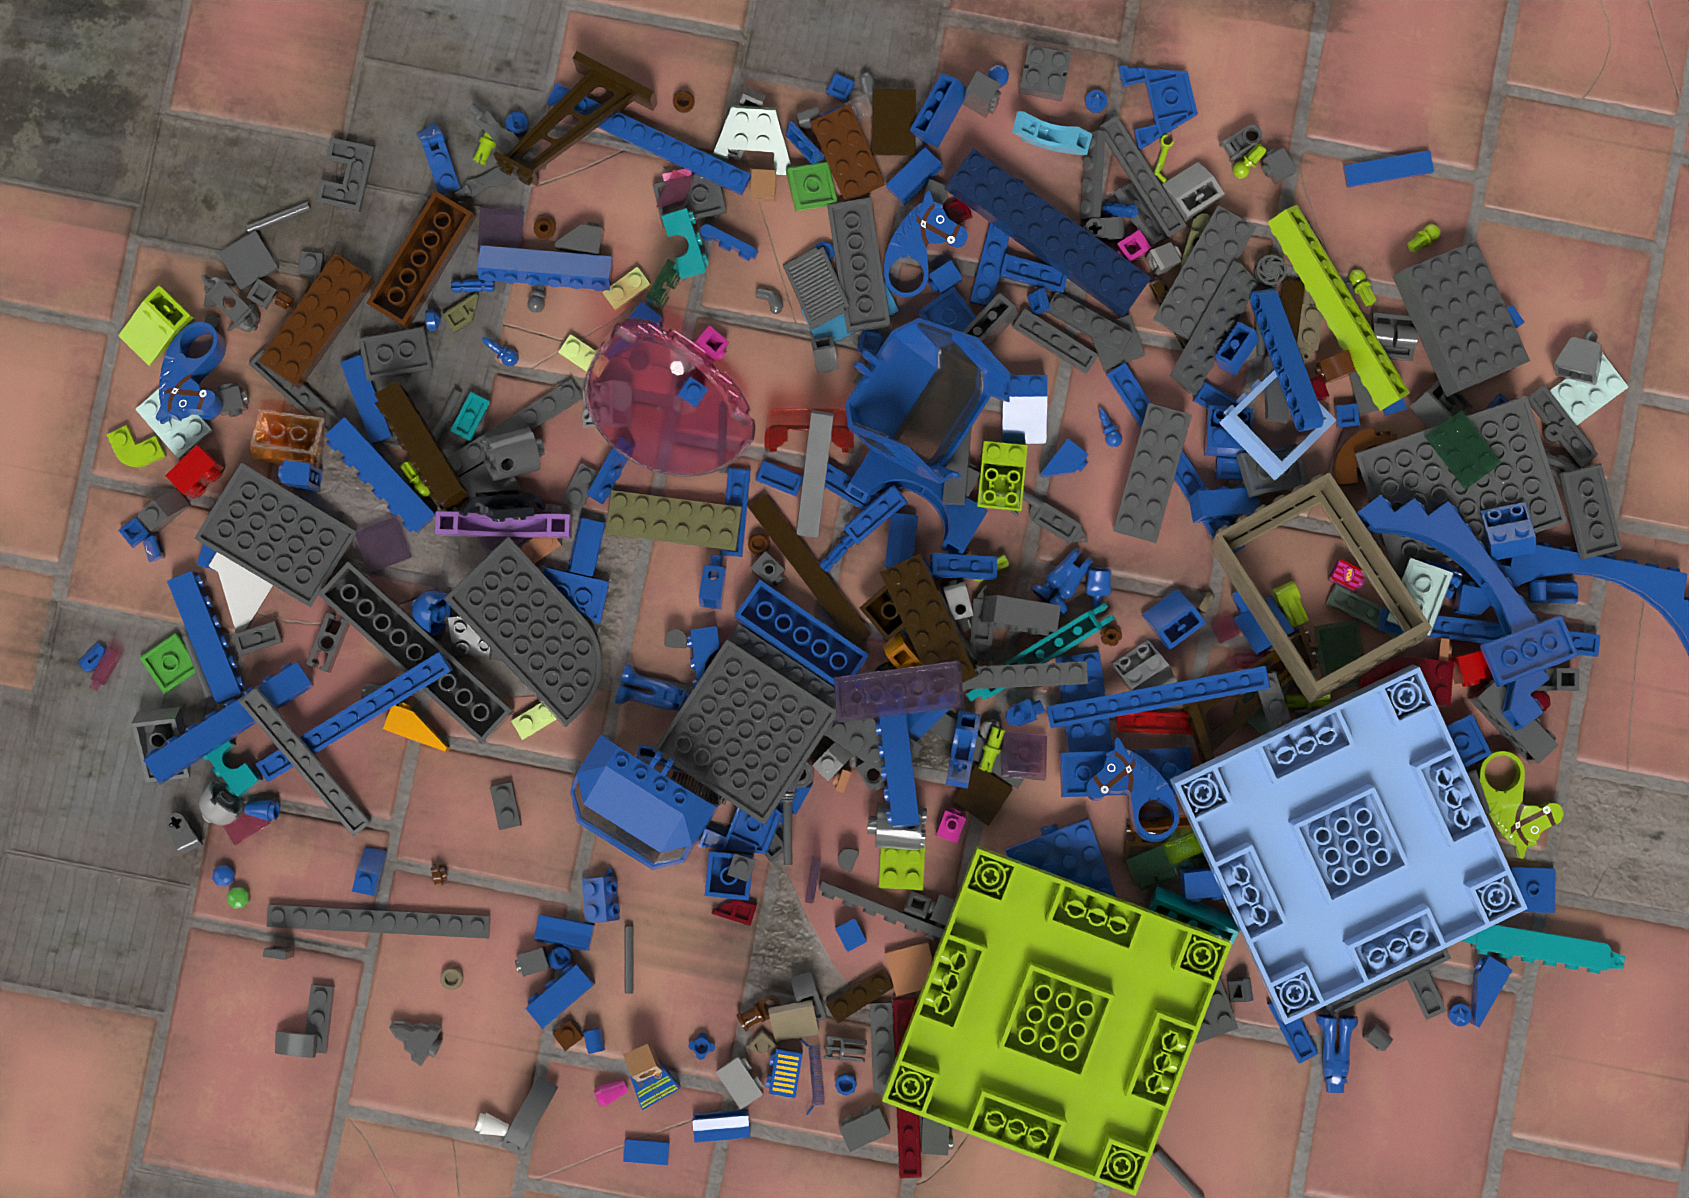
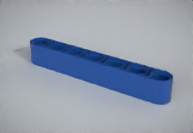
[1250,288,1324,432]

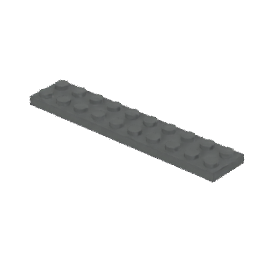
[728,624,922,773]

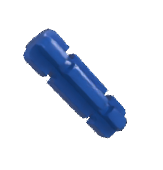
[1102,202,1139,218]
[451,280,495,293]
[819,534,855,572]

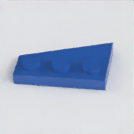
[543,567,610,625]

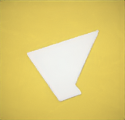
[209,552,273,633]

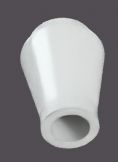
[474,1112,509,1137]

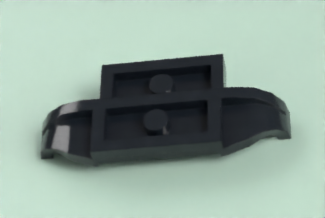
[459,489,546,522]

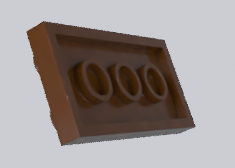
[810,104,885,202]

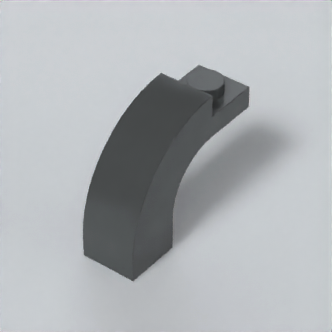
[501,1077,558,1157]

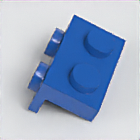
[582,876,620,923]

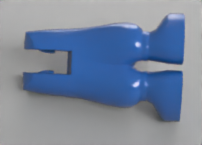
[1031,548,1093,615]

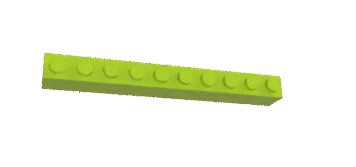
[1267,205,1410,411]

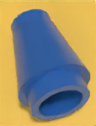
[245,800,280,822]

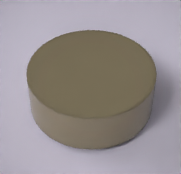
[440,967,464,990]

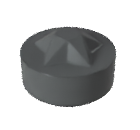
[980,718,1002,741]

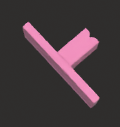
[662,169,692,182]

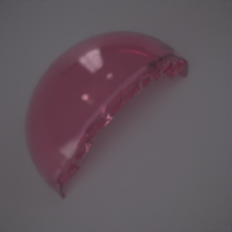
[584,318,756,477]

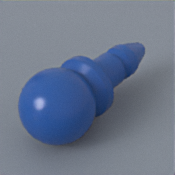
[482,337,519,367]
[1098,408,1123,447]

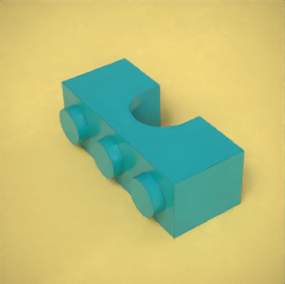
[661,207,709,280]
[203,739,263,797]

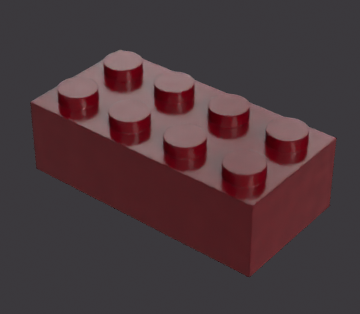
[1357,653,1454,706]

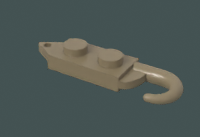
[1297,287,1323,363]

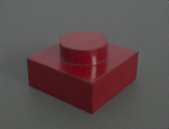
[1309,376,1330,401]

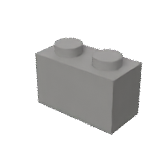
[716,1055,764,1109]

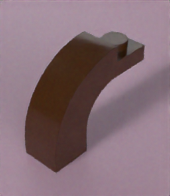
[1331,428,1397,486]

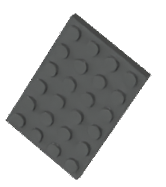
[194,463,357,608]

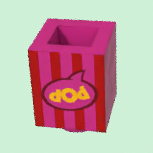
[1328,559,1365,591]

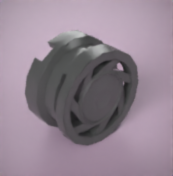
[1254,254,1287,288]

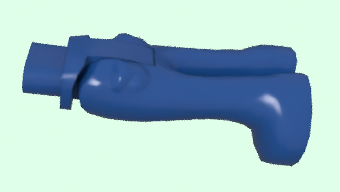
[615,663,690,712]
[1316,1014,1358,1093]

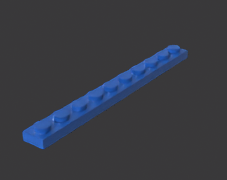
[547,83,751,196]
[1106,363,1245,553]
[1378,609,1601,657]
[256,651,453,783]
[1047,666,1271,728]

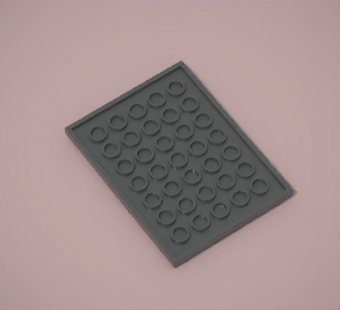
[1354,396,1567,578]

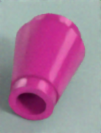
[593,1080,628,1107]

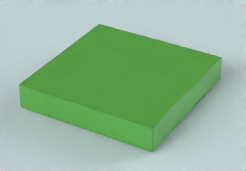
[785,161,838,212]
[139,633,196,694]

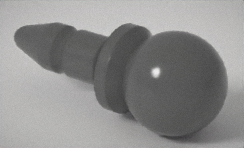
[527,285,546,313]

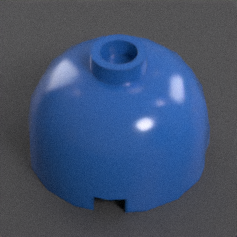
[411,590,452,635]

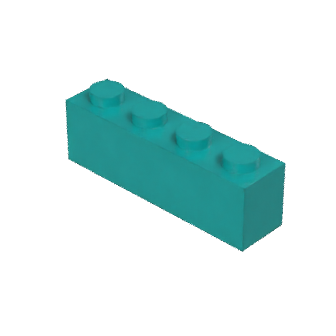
[1148,886,1239,947]

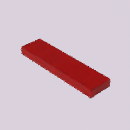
[1116,711,1194,735]

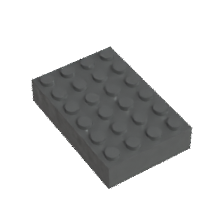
[1393,241,1530,397]

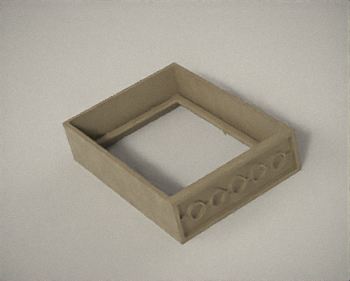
[1210,472,1432,704]

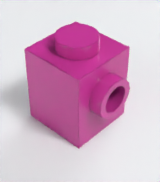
[935,808,966,843]

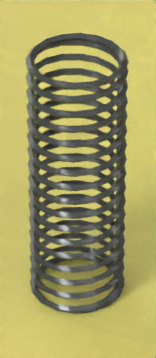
[671,771,727,805]

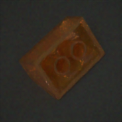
[250,409,325,468]

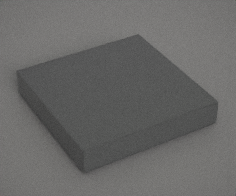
[218,231,279,291]
[1091,314,1145,371]

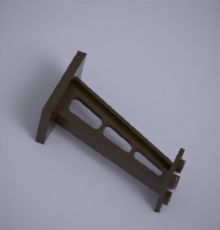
[493,51,657,186]
[1182,626,1318,764]

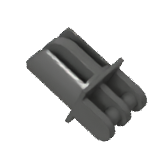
[823,1036,867,1063]

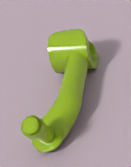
[1154,134,1174,183]

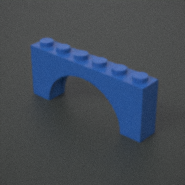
[845,448,988,555]

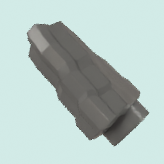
[389,1021,442,1066]

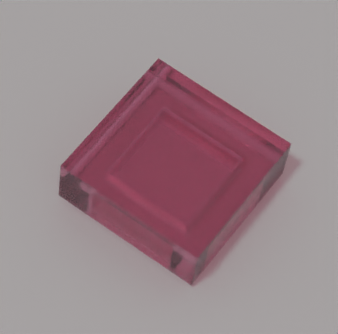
[1210,615,1240,644]

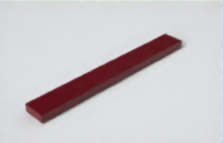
[893,998,922,1179]

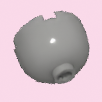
[198,781,244,825]

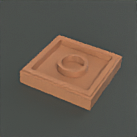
[885,942,933,996]

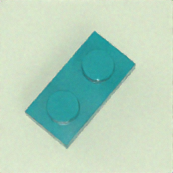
[450,392,491,441]

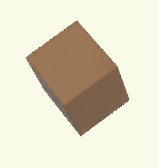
[750,169,777,202]
[623,1043,663,1082]

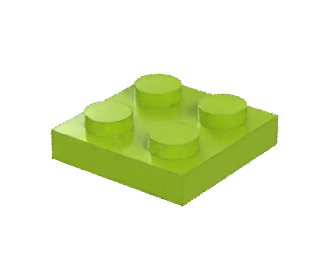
[879,846,925,890]

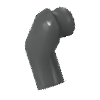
[860,72,875,98]
[756,287,783,314]

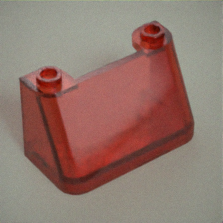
[764,408,854,454]

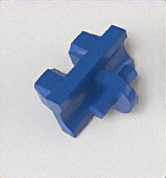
[1005,699,1045,726]

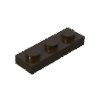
[826,968,894,1023]

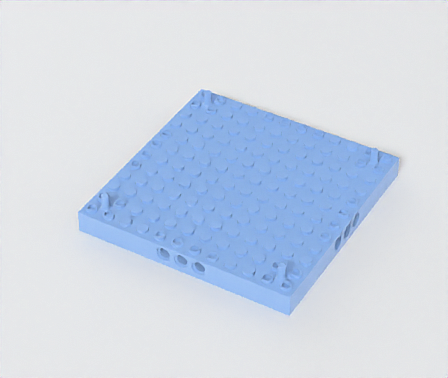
[1170,664,1528,1025]

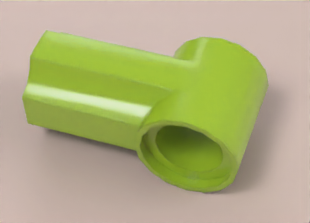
[1272,581,1309,627]

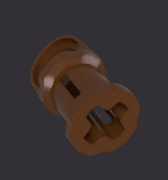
[736,996,781,1032]

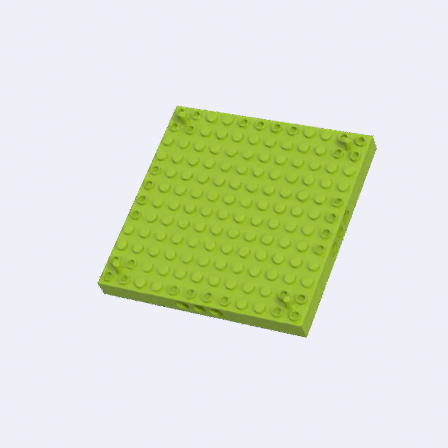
[882,845,1232,1196]

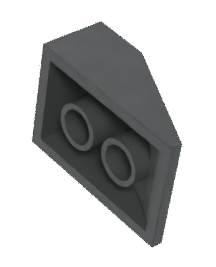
[131,707,190,782]

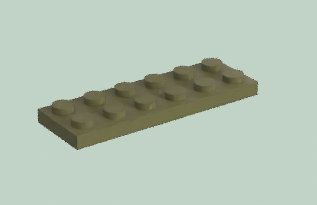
[605,490,742,551]

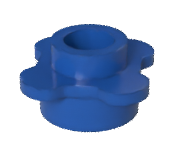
[688,1033,715,1060]

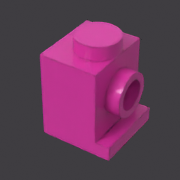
[1115,229,1151,263]
[691,325,729,363]

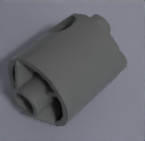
[480,427,545,481]
[867,804,927,850]

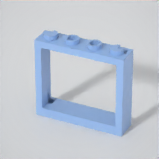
[1219,370,1336,480]

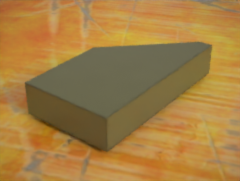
[442,293,479,333]

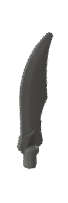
[468,103,536,163]
[454,166,546,200]

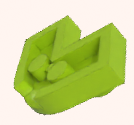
[106,425,167,468]

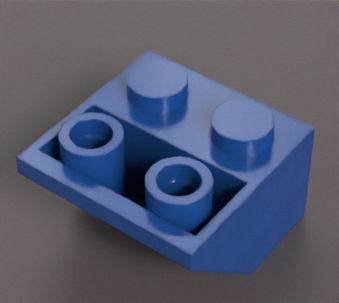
[1204,405,1253,458]
[1481,502,1536,560]
[1142,589,1206,650]

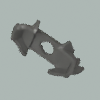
[201,275,260,332]

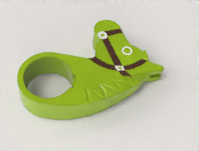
[1476,750,1564,859]

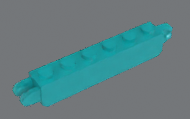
[966,603,1115,702]
[1461,925,1625,974]

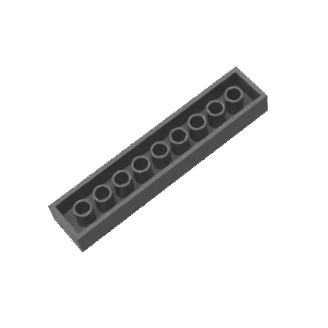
[318,562,514,744]

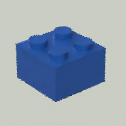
[704,850,754,901]

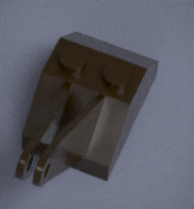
[859,549,970,642]

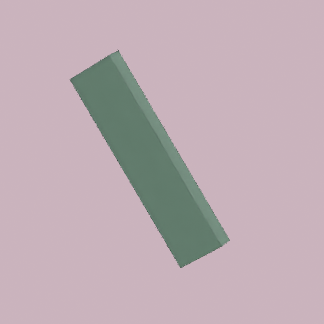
[1325,584,1401,638]

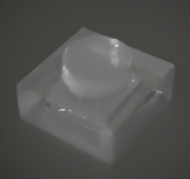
[845,94,872,121]

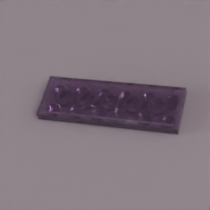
[834,661,964,722]

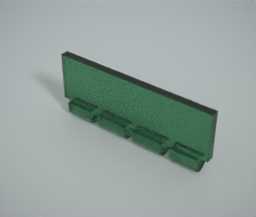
[1125,831,1208,891]

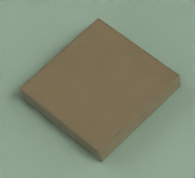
[768,1000,819,1042]

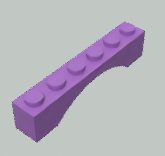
[435,511,572,539]

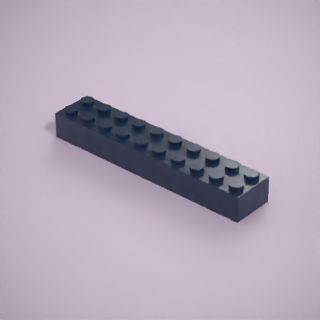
[945,148,1151,317]

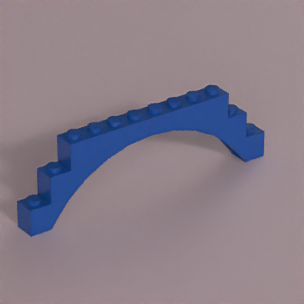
[1356,495,1550,731]
[1453,542,1689,656]

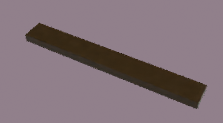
[748,494,871,646]

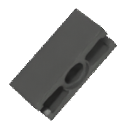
[306,613,350,673]

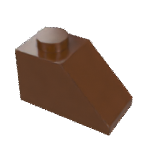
[1315,350,1356,384]

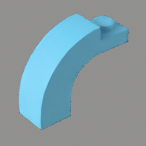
[1012,111,1092,155]

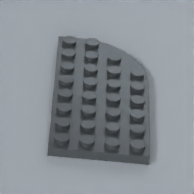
[443,537,602,727]

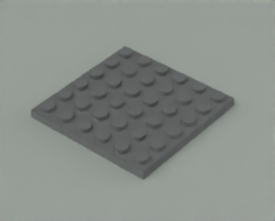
[653,640,838,825]

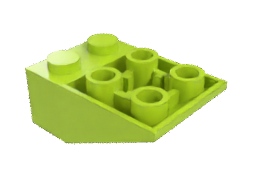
[118,285,196,366]
[977,441,1028,511]

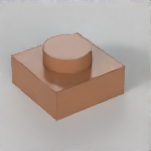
[1434,638,1452,661]
[833,769,851,793]

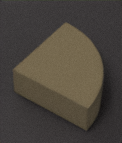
[1196,591,1214,613]
[747,1030,778,1053]

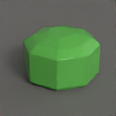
[227,887,250,909]

